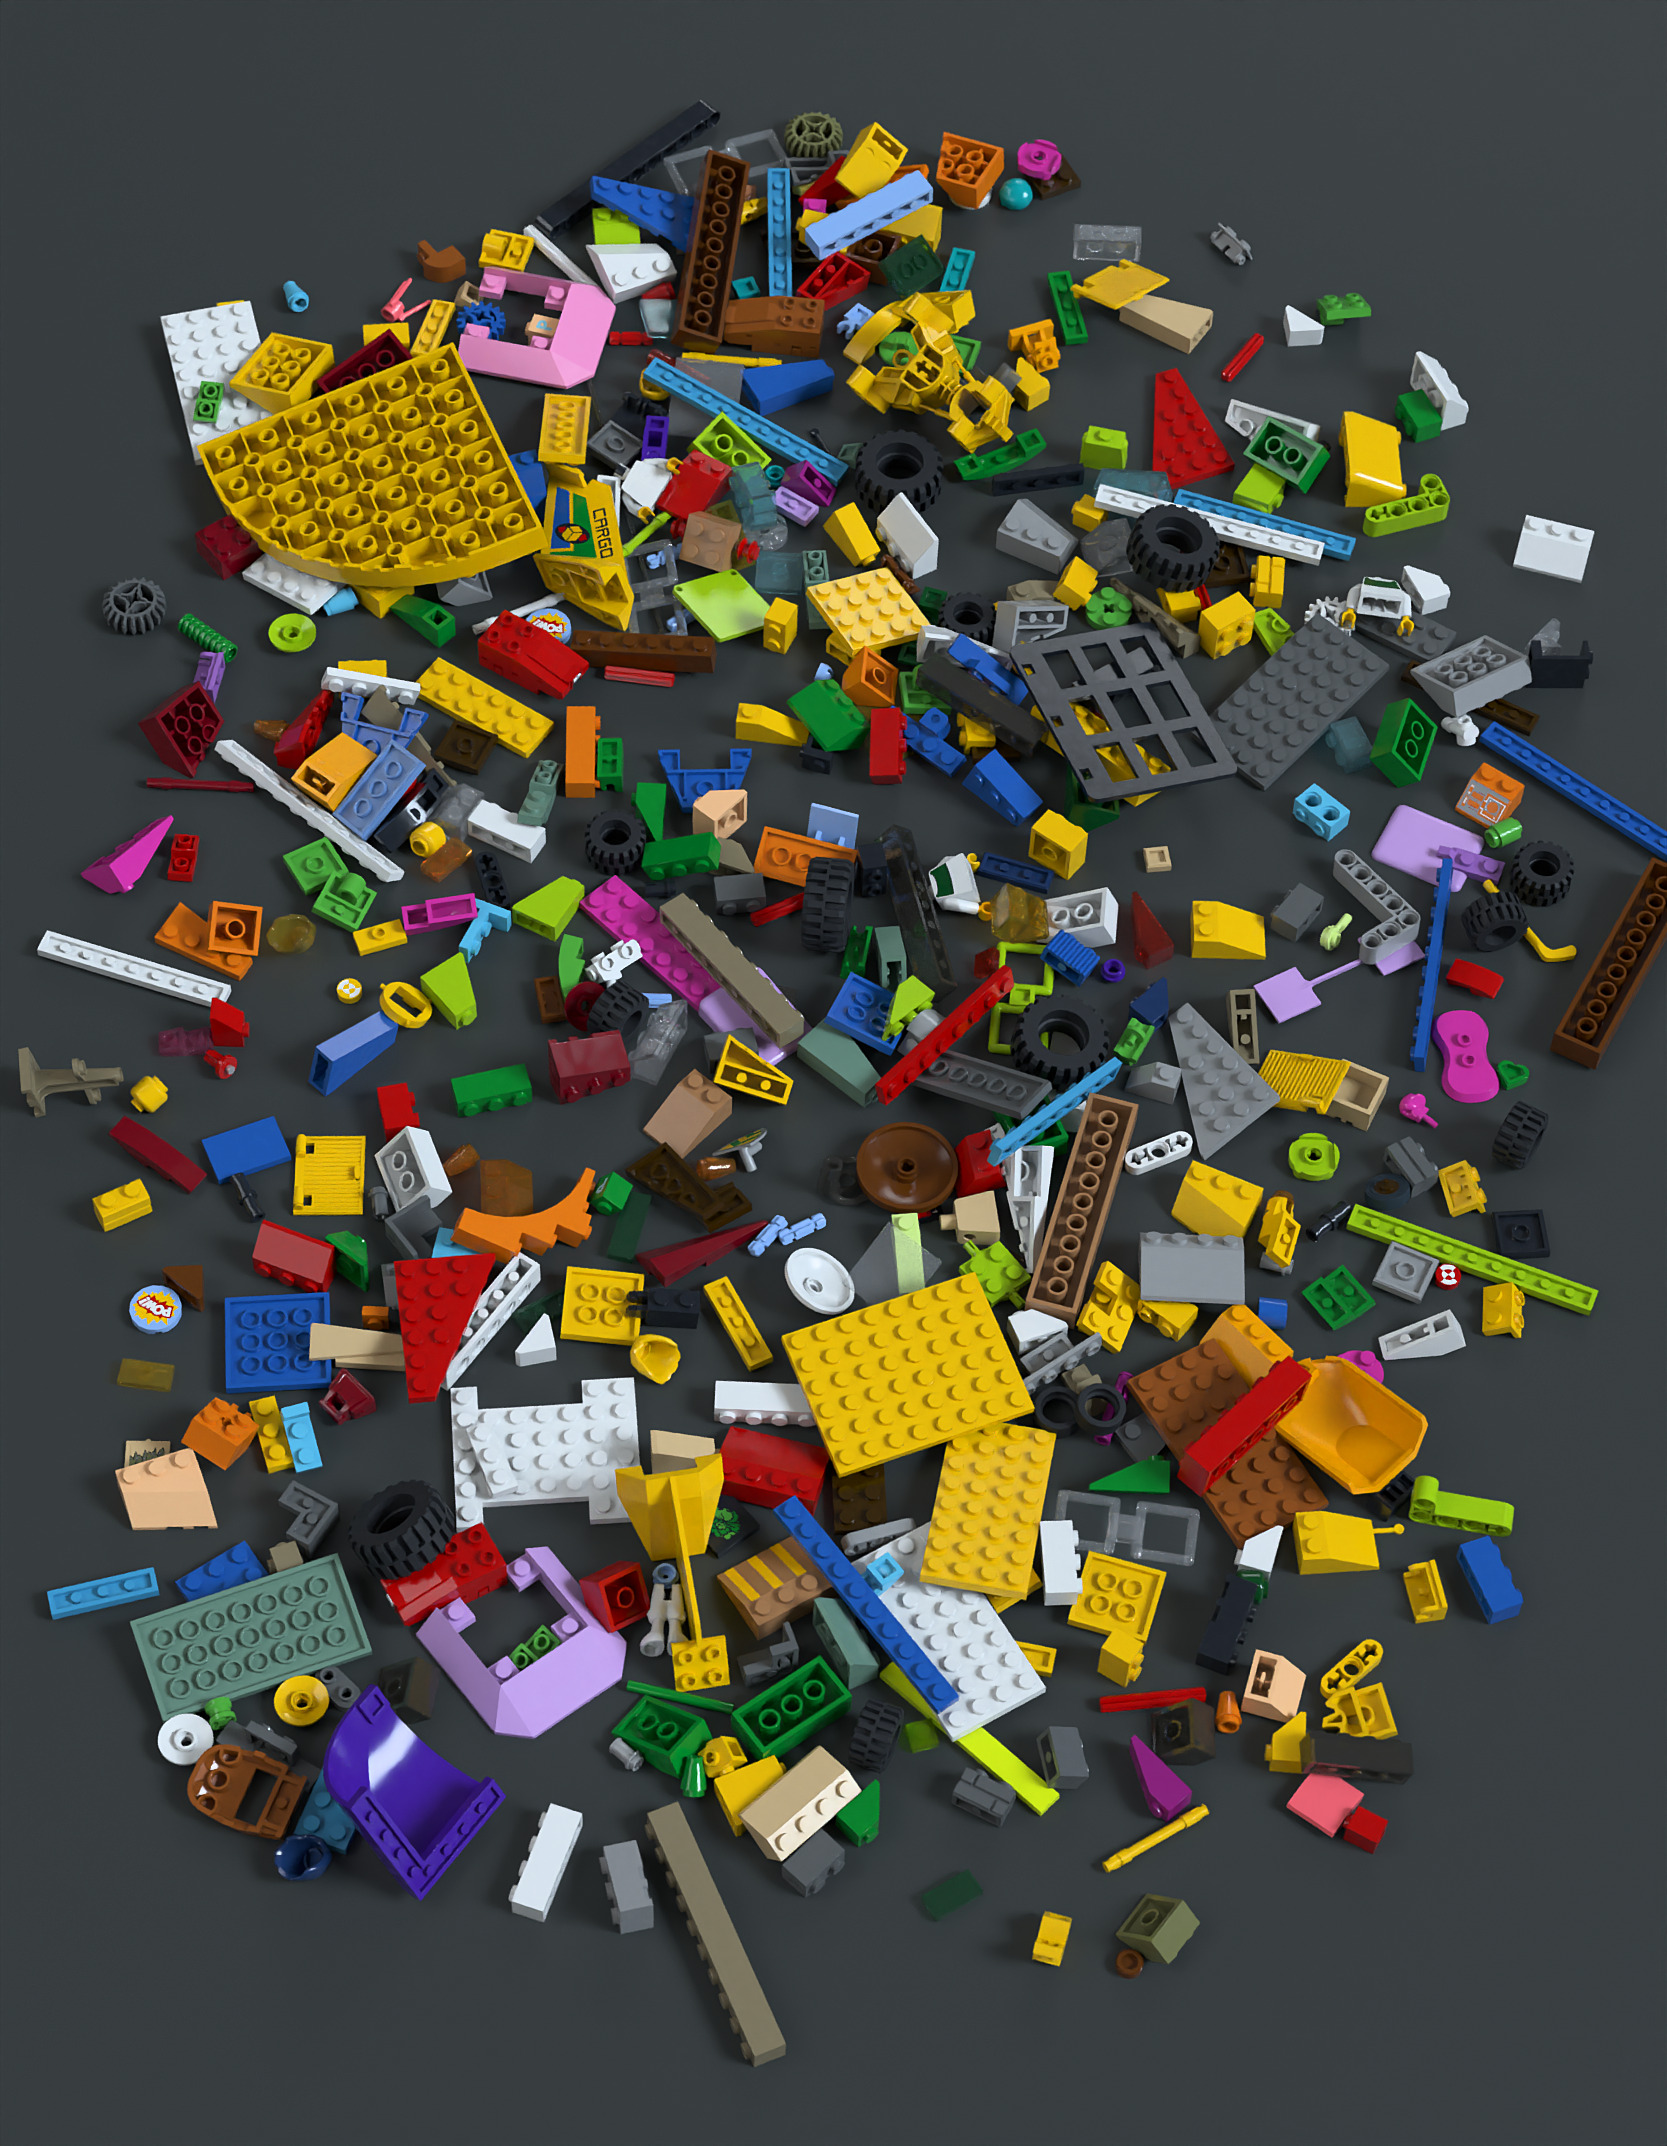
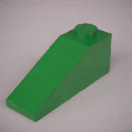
[631,782,666,843]
[1088,1455,1170,1495]

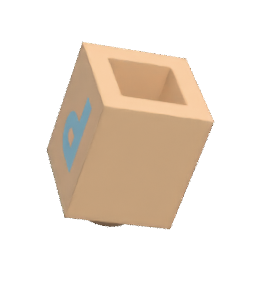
[525,314,559,346]

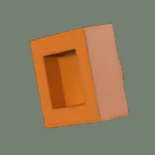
[362,1306,390,1330]

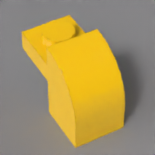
[1032,1911,1072,1966]

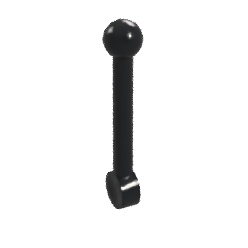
[810,428,836,458]

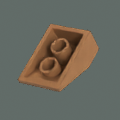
[643,1069,732,1159]

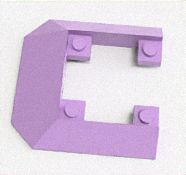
[416,1546,627,1739]

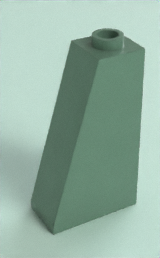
[797,1017,881,1108]

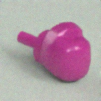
[1399,1093,1438,1128]

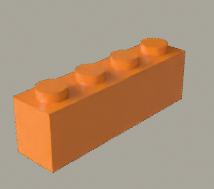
[566,706,600,798]

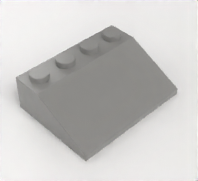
[1410,635,1532,717]
[1138,1231,1245,1305]

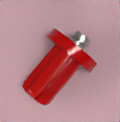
[204,1050,237,1079]

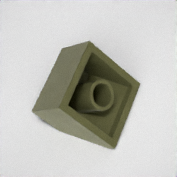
[1115,1893,1200,1965]

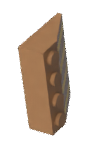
[717,1537,840,1640]

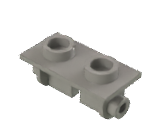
[1210,223,1253,265]

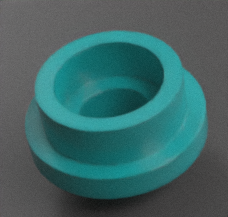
[764,465,785,487]

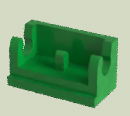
[597,738,624,792]
[840,925,873,979]

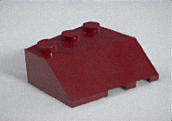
[138,681,224,779]
[548,1030,631,1105]

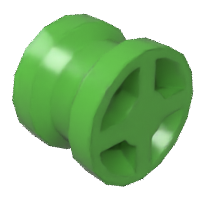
[204,1697,237,1730]

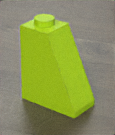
[512,876,585,942]
[420,952,477,1030]

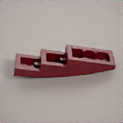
[108,1116,207,1195]

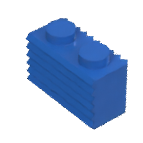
[1040,929,1100,987]

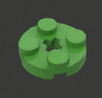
[1085,587,1132,630]

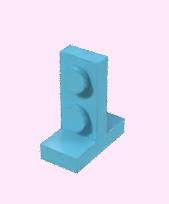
[459,898,512,963]
[280,1402,322,1474]

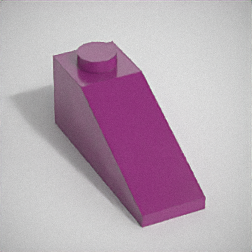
[1129,1735,1193,1823]

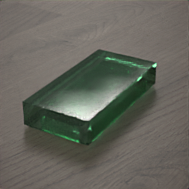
[921,1869,983,1922]

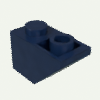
[1128,977,1169,1035]

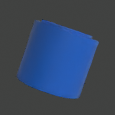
[1257,1297,1288,1330]

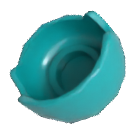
[999,178,1033,210]

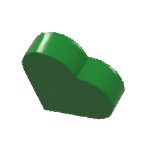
[1496,1060,1529,1091]

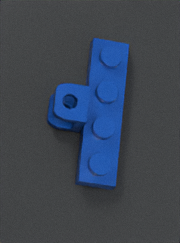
[890,705,967,778]

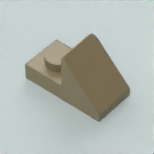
[1061,1364,1108,1417]

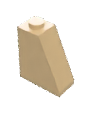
[650,1430,720,1474]

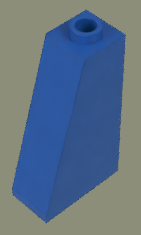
[739,359,835,416]
[308,1010,399,1096]

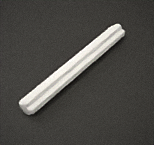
[523,225,598,286]

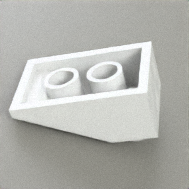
[1036,887,1118,948]

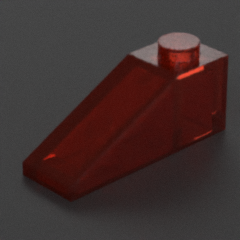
[1130,891,1174,970]

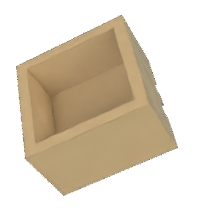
[1325,1059,1389,1132]

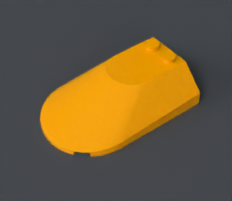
[1274,1355,1428,1494]

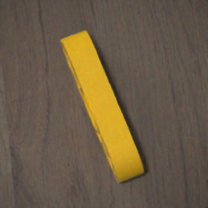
[1320,1639,1383,1699]

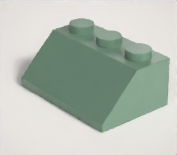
[813,1597,880,1690]

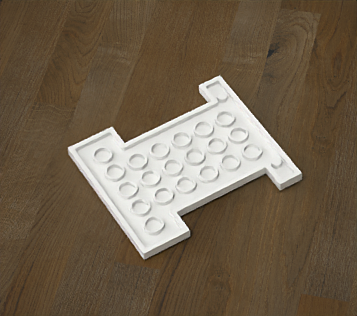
[450,1377,640,1533]

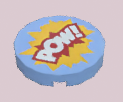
[526,608,571,644]
[129,1285,182,1334]

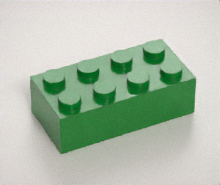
[731,1656,852,1761]

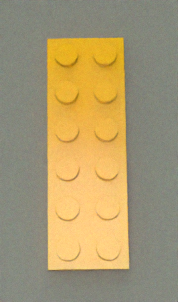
[538,394,591,466]
[415,657,554,759]

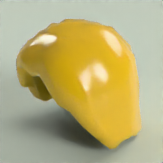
[630,1334,681,1385]

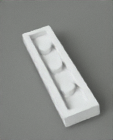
[321,667,420,705]

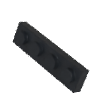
[992,463,1085,497]

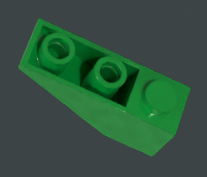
[390,594,456,648]

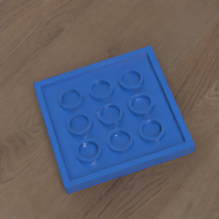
[225,1292,332,1394]

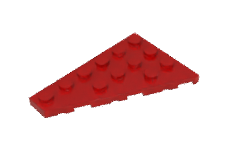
[1151,368,1235,495]
[394,1253,496,1404]

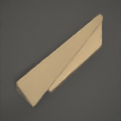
[309,1323,405,1371]

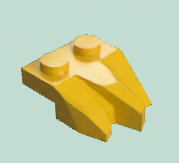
[1322,1682,1398,1744]

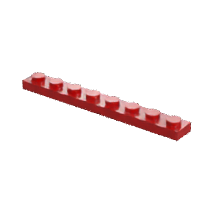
[875,965,1015,1106]

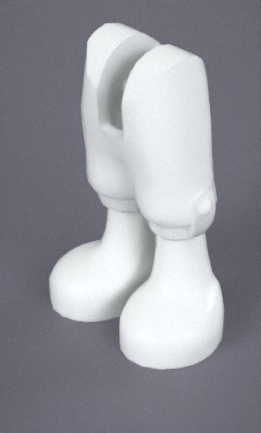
[640,1583,689,1657]

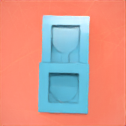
[861,1552,904,1597]

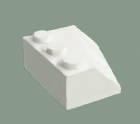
[586,244,677,304]

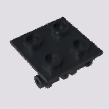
[608,391,669,441]

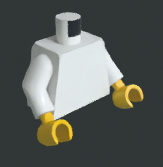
[614,457,683,524]

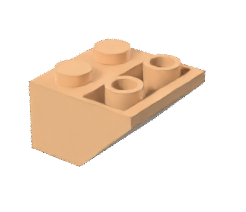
[1241,1649,1306,1723]

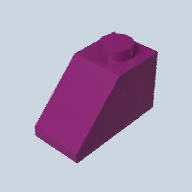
[780,460,836,507]

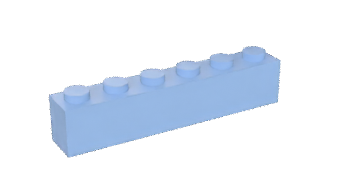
[805,170,933,261]

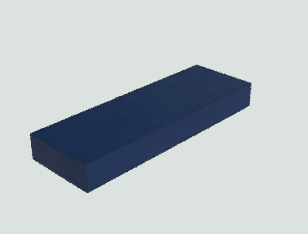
[977,852,1054,895]

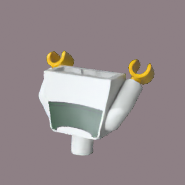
[1341,577,1414,636]
[919,853,993,921]

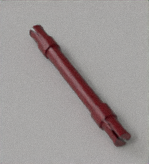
[147,777,255,793]

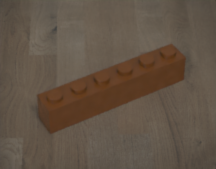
[570,630,717,673]

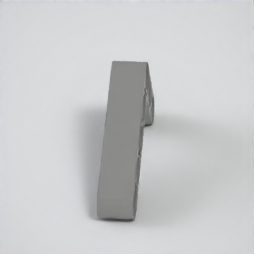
[1333,849,1420,964]

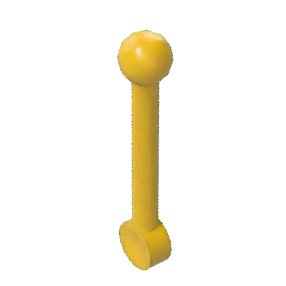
[1373,1524,1404,1534]

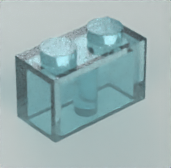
[1326,716,1373,774]

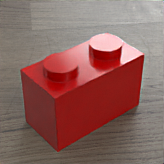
[377,1082,420,1143]

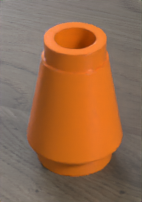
[1215,1691,1242,1733]

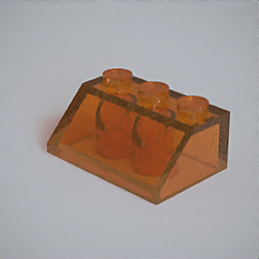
[480,1159,534,1217]

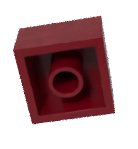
[195,514,262,580]

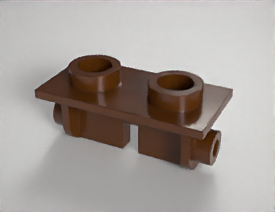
[875,555,920,596]

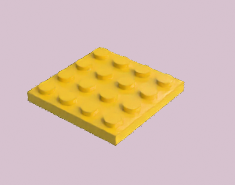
[806,567,931,657]

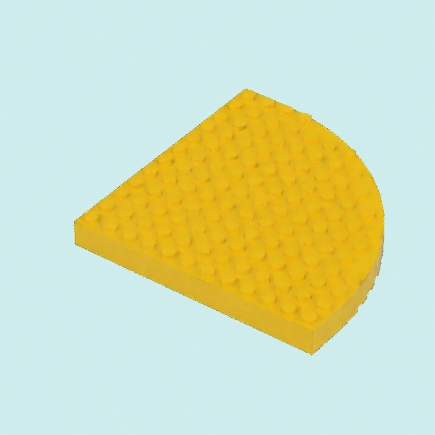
[196,342,548,589]

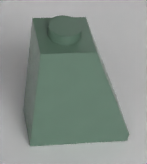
[874,926,907,994]

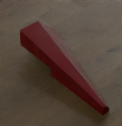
[635,1220,768,1288]

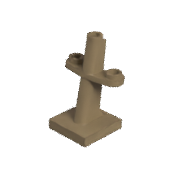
[18,1047,124,1117]

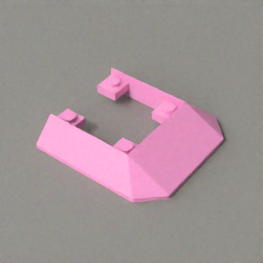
[458,266,616,389]

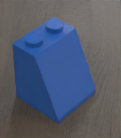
[508,449,547,522]

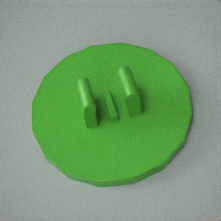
[879,332,919,366]

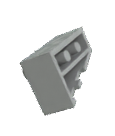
[992,600,1069,653]

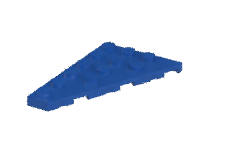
[590,176,695,252]

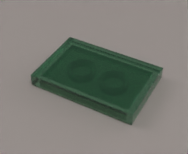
[877,234,946,301]

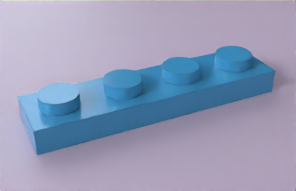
[47,1567,160,1620]

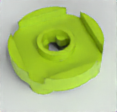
[1288,1133,1340,1181]

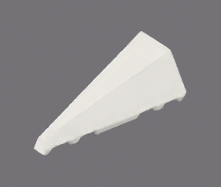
[1000,1145,1054,1273]

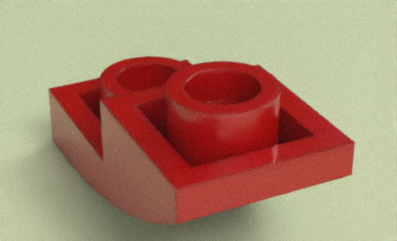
[167,834,199,882]
[1446,958,1504,999]

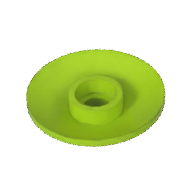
[269,613,316,652]

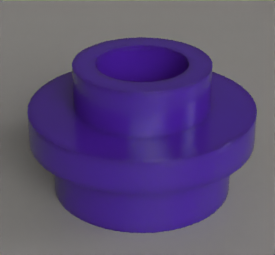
[1101,959,1125,983]

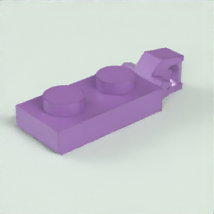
[1436,845,1505,886]

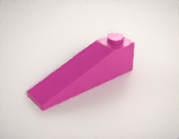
[80,815,174,894]

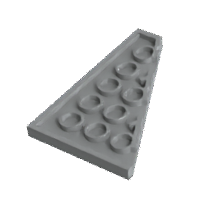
[1169,1002,1281,1160]

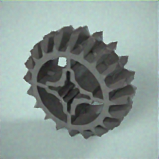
[102,576,167,636]

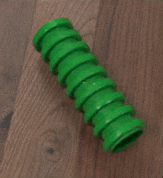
[178,613,238,663]

